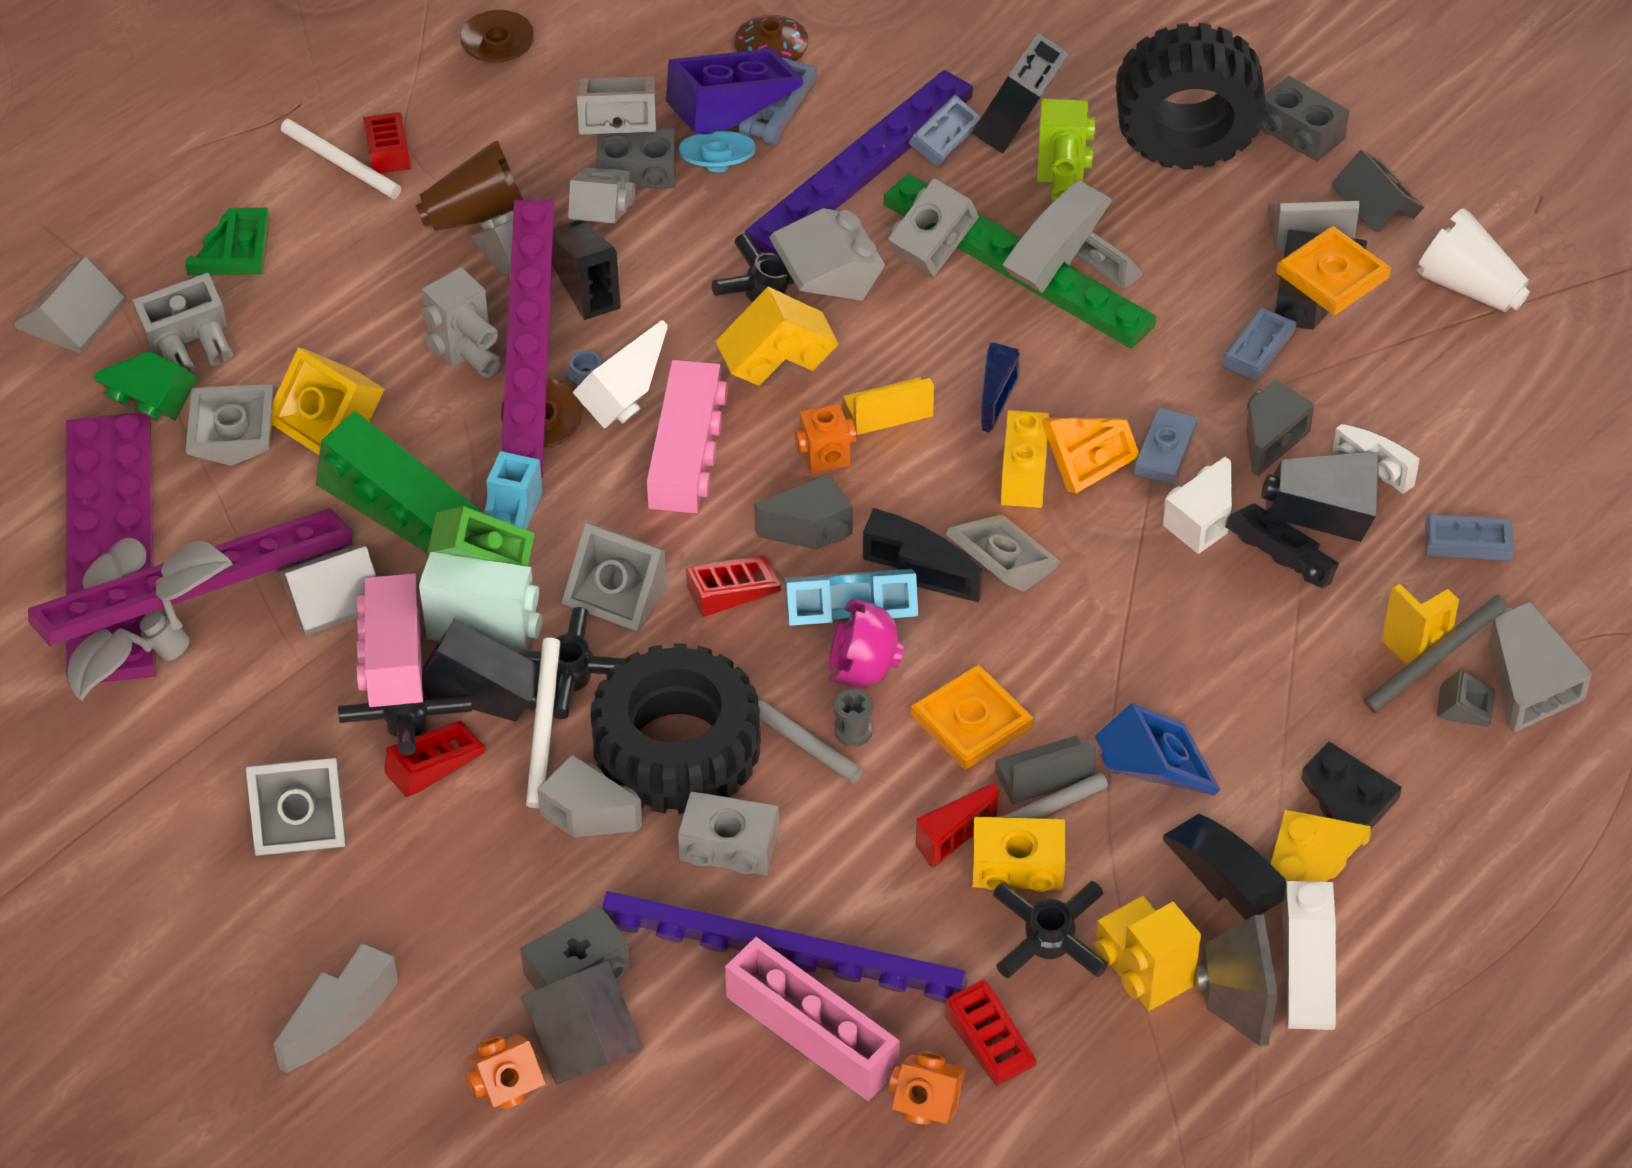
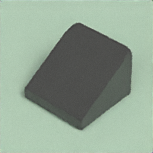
[1437,670,1495,726]

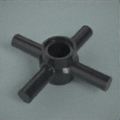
[711,233,795,302]
[511,607,625,719]
[338,687,472,755]
[993,881,1108,978]

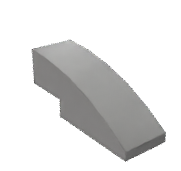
[1002,180,1112,293]
[274,943,398,1073]

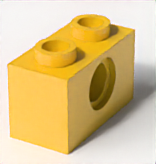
[1001,410,1049,508]
[972,817,1065,892]

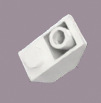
[1163,457,1232,554]

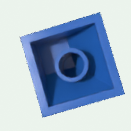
[1095,703,1220,795]

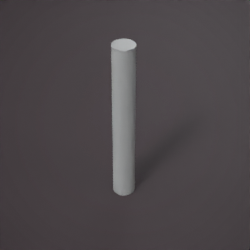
[758,700,863,783]
[999,772,1108,819]

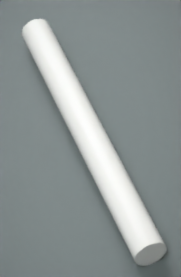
[280,119,401,199]
[526,638,560,808]

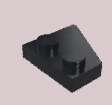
[1301,741,1402,828]

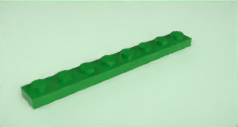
[884,173,1156,349]

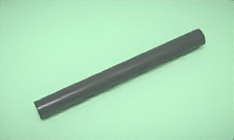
[1364,594,1508,713]

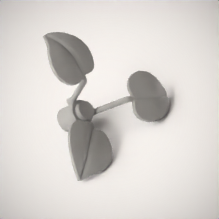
[67,538,233,701]

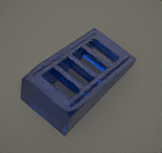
[981,342,1020,433]

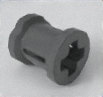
[834,689,873,746]

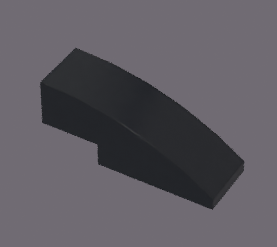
[863,508,982,603]
[1163,814,1286,920]

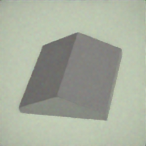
[186,384,274,466]
[946,514,1060,592]

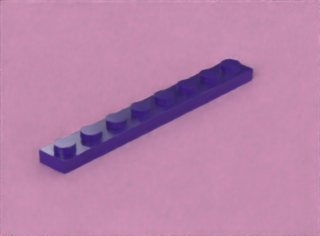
[745,70,973,256]
[602,891,968,1002]

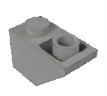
[471,210,514,275]
[537,755,643,838]

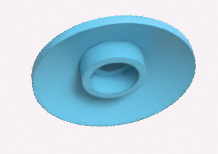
[679,131,756,172]

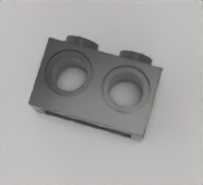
[1261,76,1349,162]
[596,128,676,189]

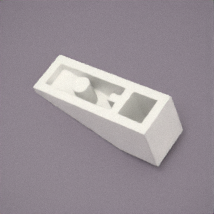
[572,320,668,429]
[1281,881,1336,1030]

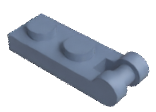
[739,57,816,146]

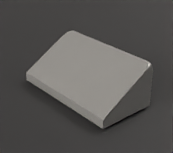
[1076,231,1143,290]

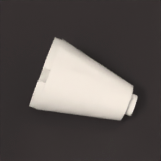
[1416,208,1531,312]

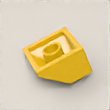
[271,348,385,455]

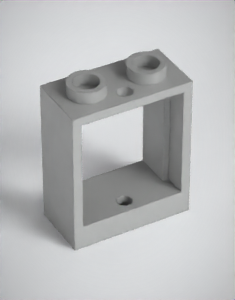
[577,76,656,135]

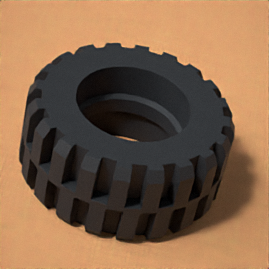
[1116,23,1267,169]
[590,643,761,814]

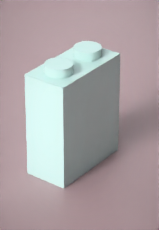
[419,552,542,650]

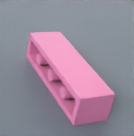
[647,360,728,514]
[357,573,423,707]
[725,937,900,1102]

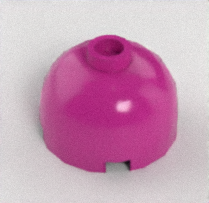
[828,598,904,687]

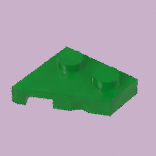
[185,208,270,275]

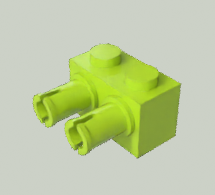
[1037,99,1095,201]

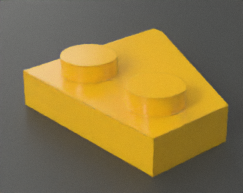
[1271,810,1371,882]

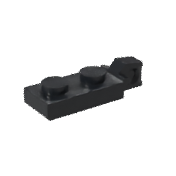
[1225,503,1339,588]

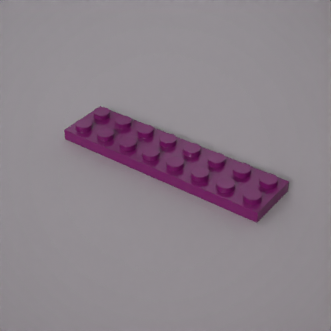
[66,413,156,686]

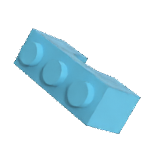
[484,451,543,529]
[784,569,919,626]

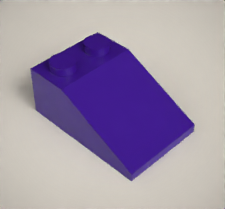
[666,48,803,135]

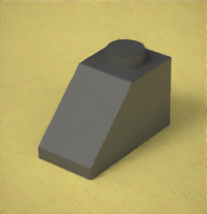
[1246,379,1314,476]
[754,473,853,549]

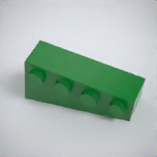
[316,411,481,555]

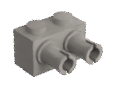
[421,267,501,378]
[132,272,233,373]

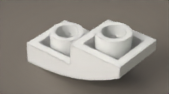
[1332,424,1420,494]

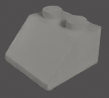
[769,208,885,301]

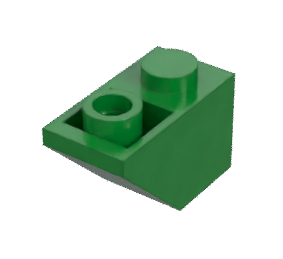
[93,351,198,421]

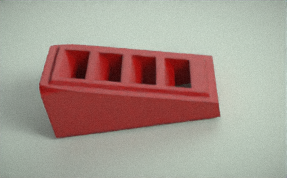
[363,112,411,173]
[686,556,781,617]
[384,720,485,797]
[915,784,999,867]
[946,980,1036,1086]

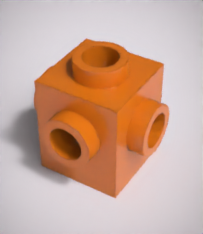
[794,403,856,474]
[465,1034,546,1109]
[888,1051,966,1124]

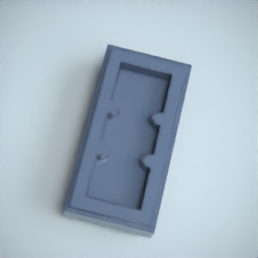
[909,95,981,168]
[1222,307,1296,382]
[1134,407,1198,485]
[1425,514,1513,561]

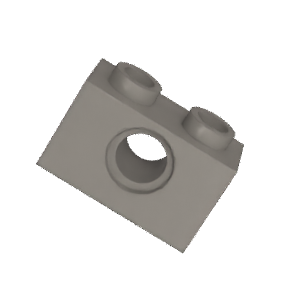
[568,167,635,223]
[888,178,979,278]
[678,791,779,876]

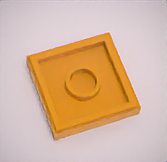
[1276,226,1391,316]
[910,664,1034,771]

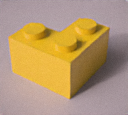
[715,287,839,386]
[1094,896,1201,1011]

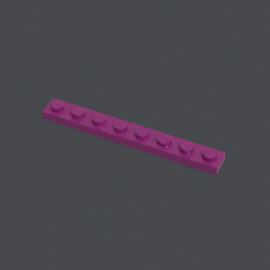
[502,200,555,478]
[28,508,352,647]

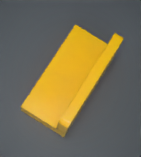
[843,377,934,436]
[1382,584,1459,665]

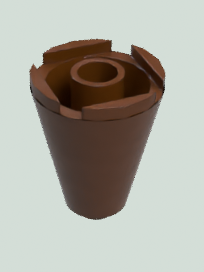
[415,140,523,231]

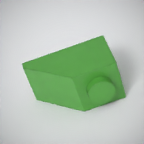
[427,506,535,567]

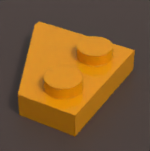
[1041,418,1139,494]

